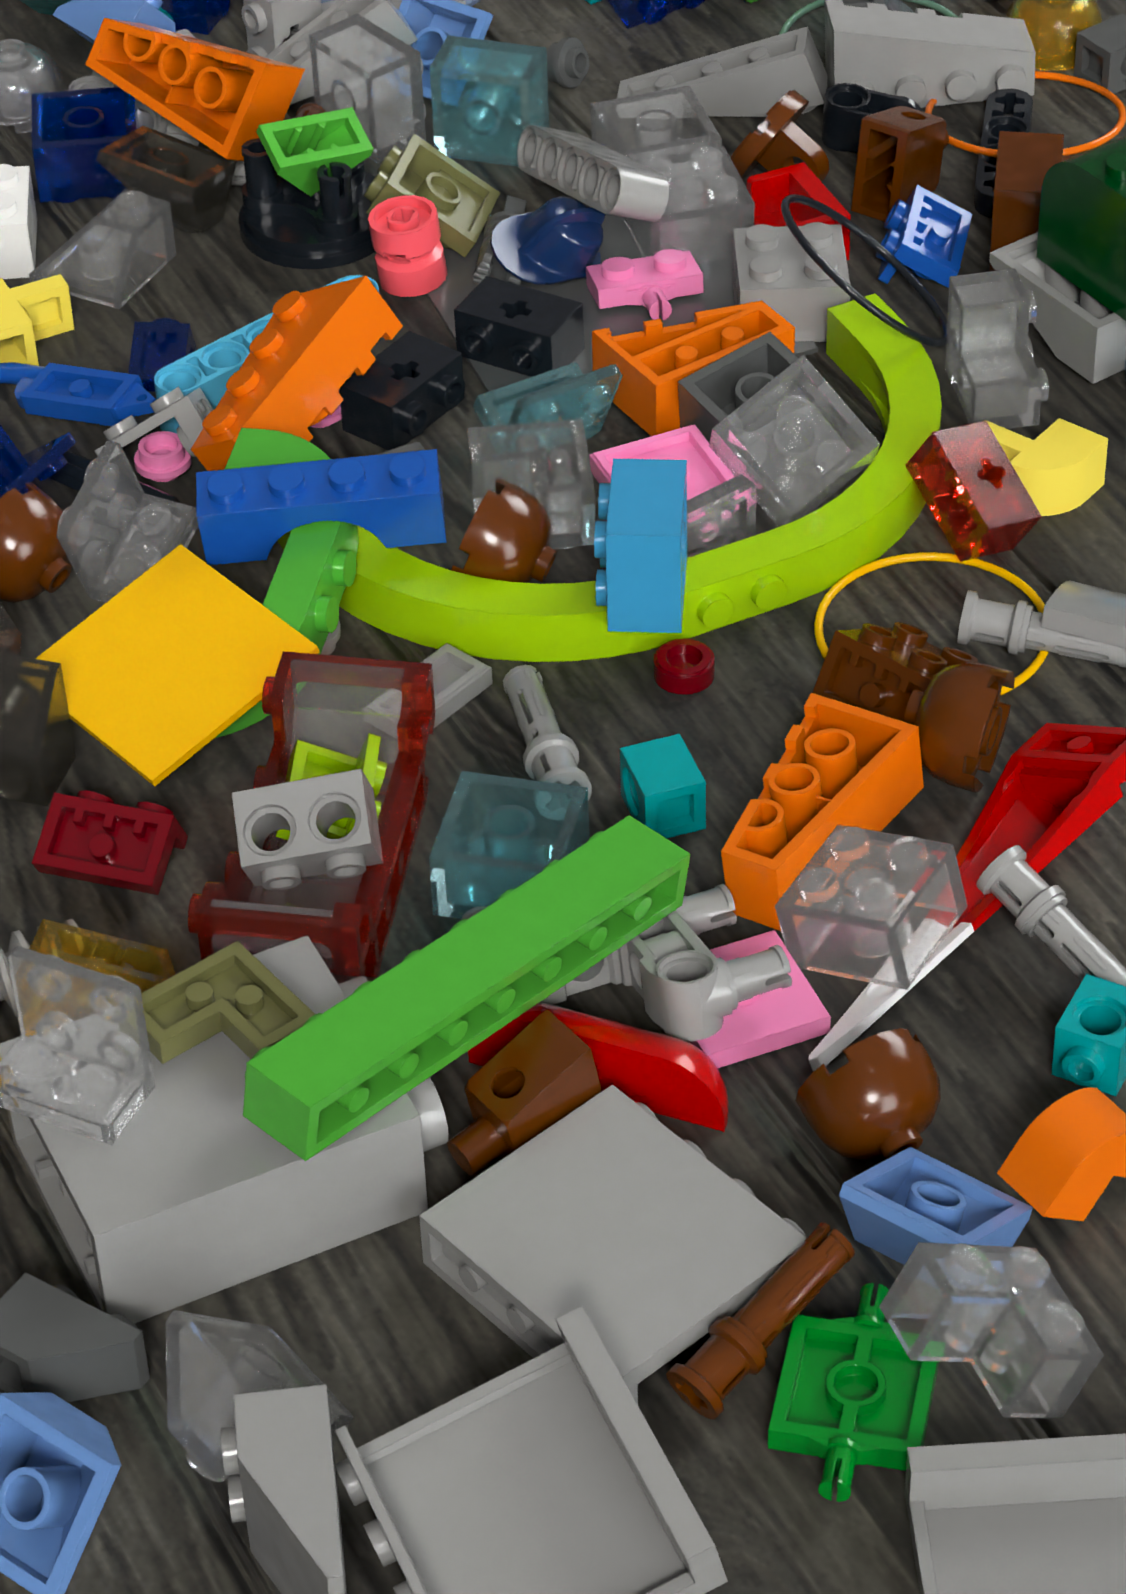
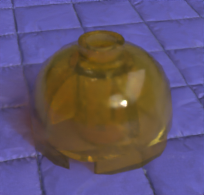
[1006,0,1102,71]

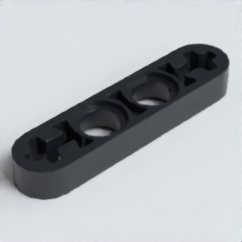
[974,88,1033,218]

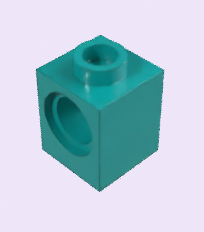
[620,734,706,839]
[1051,974,1126,1096]

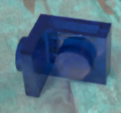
[160,0,230,35]
[128,318,196,392]

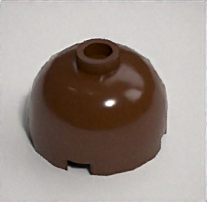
[451,477,557,583]
[0,482,73,603]
[904,662,1015,793]
[795,1028,941,1160]

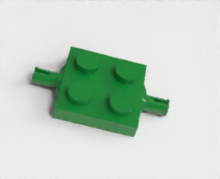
[768,1283,942,1502]

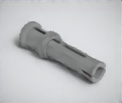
[957,590,1126,668]
[503,665,592,817]
[976,845,1126,987]

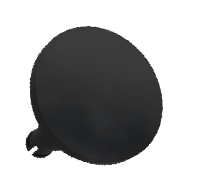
[239,138,375,269]

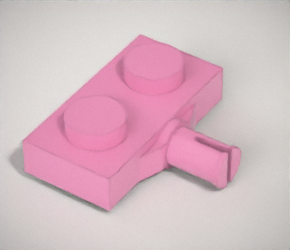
[586,249,704,321]

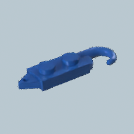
[0,362,156,426]

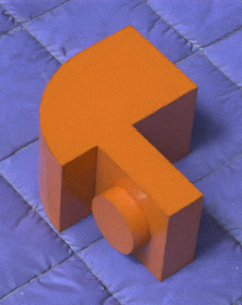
[997,1087,1126,1222]

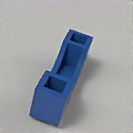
[196,449,446,565]

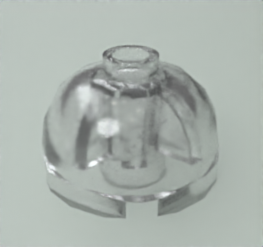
[0,39,67,134]

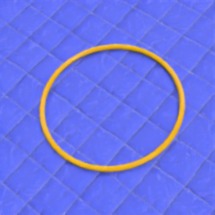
[814,552,1049,696]

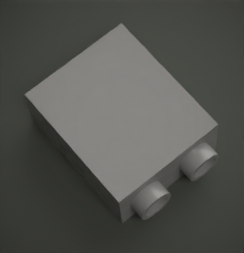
[0,935,449,1324]

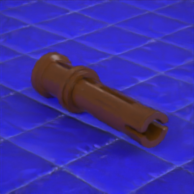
[666,1222,855,1420]

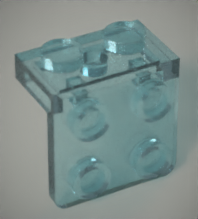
[473,362,623,463]

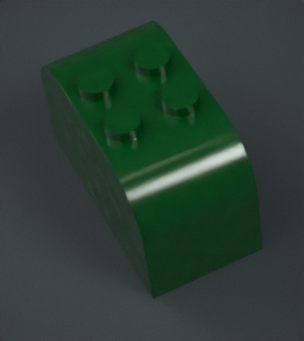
[1036,135,1126,321]

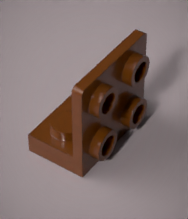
[812,622,978,722]

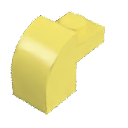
[0,274,75,366]
[970,418,1108,516]

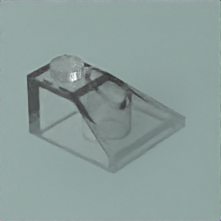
[29,189,176,309]
[166,1310,354,1482]

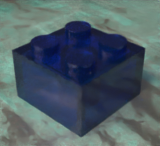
[32,87,143,203]

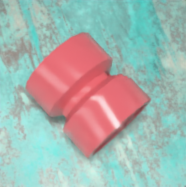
[368,195,447,297]

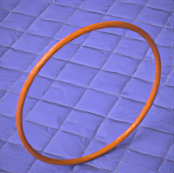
[925,71,1126,157]

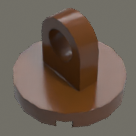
[727,90,829,182]

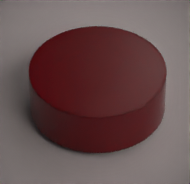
[654,639,715,695]

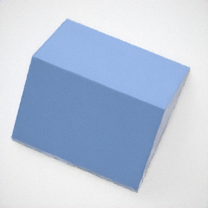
[839,1147,1033,1302]

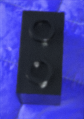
[454,276,585,383]
[339,331,465,450]

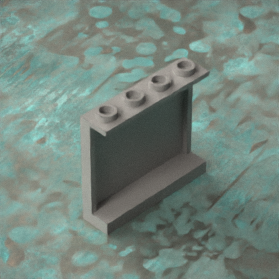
[419,1085,807,1405]
[335,1305,728,1594]
[905,1433,1126,1594]

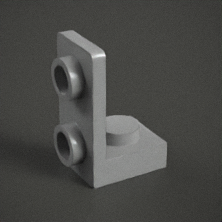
[94,387,214,461]

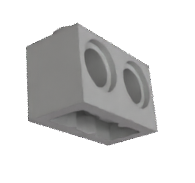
[232,769,383,890]

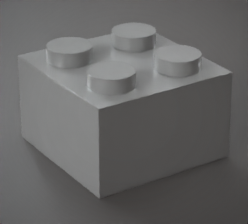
[733,222,850,342]

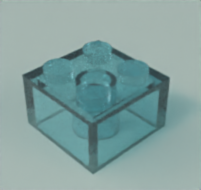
[430,35,549,167]
[429,771,589,919]

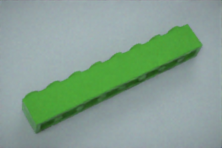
[243,815,690,1162]

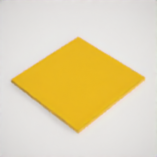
[18,544,320,787]

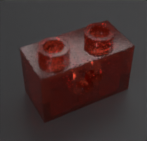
[905,421,1042,562]

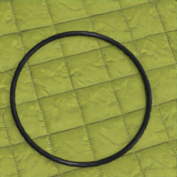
[781,194,951,347]

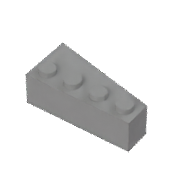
[824,0,1036,108]

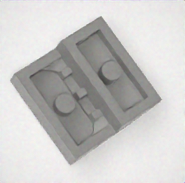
[1041,580,1126,649]

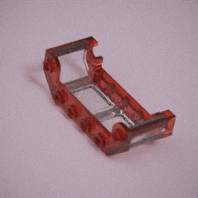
[188,651,435,977]

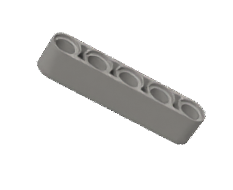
[517,125,669,222]

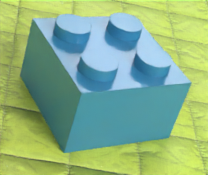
[594,459,687,633]

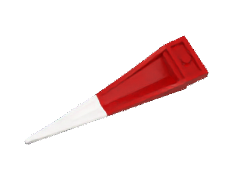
[809,723,1126,1071]

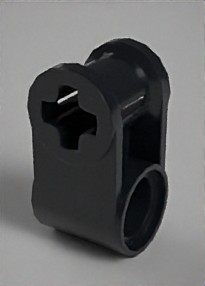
[822,83,923,154]

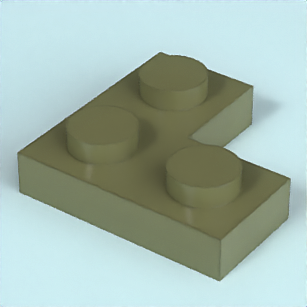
[120,941,315,1064]

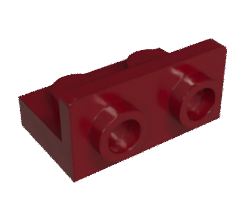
[32,790,188,895]

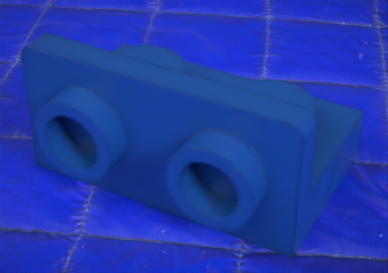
[876,185,972,288]

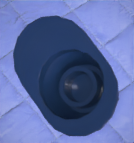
[490,196,606,285]

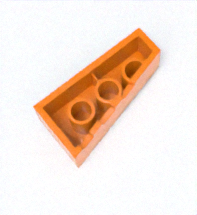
[85,18,305,161]
[190,276,403,471]
[721,693,924,932]

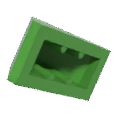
[256,107,374,197]

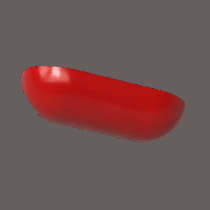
[468,1002,728,1132]

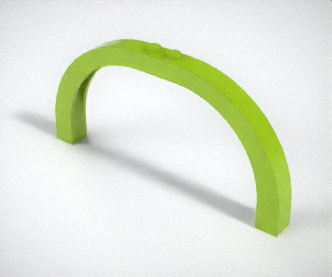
[277,293,942,662]

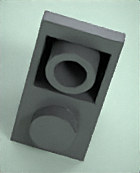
[0,1272,150,1402]

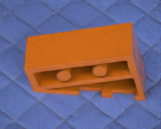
[592,301,795,436]

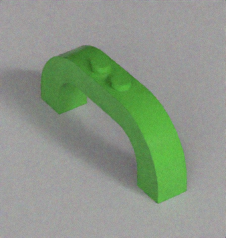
[215,428,359,738]

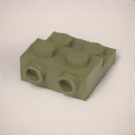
[363,134,500,257]

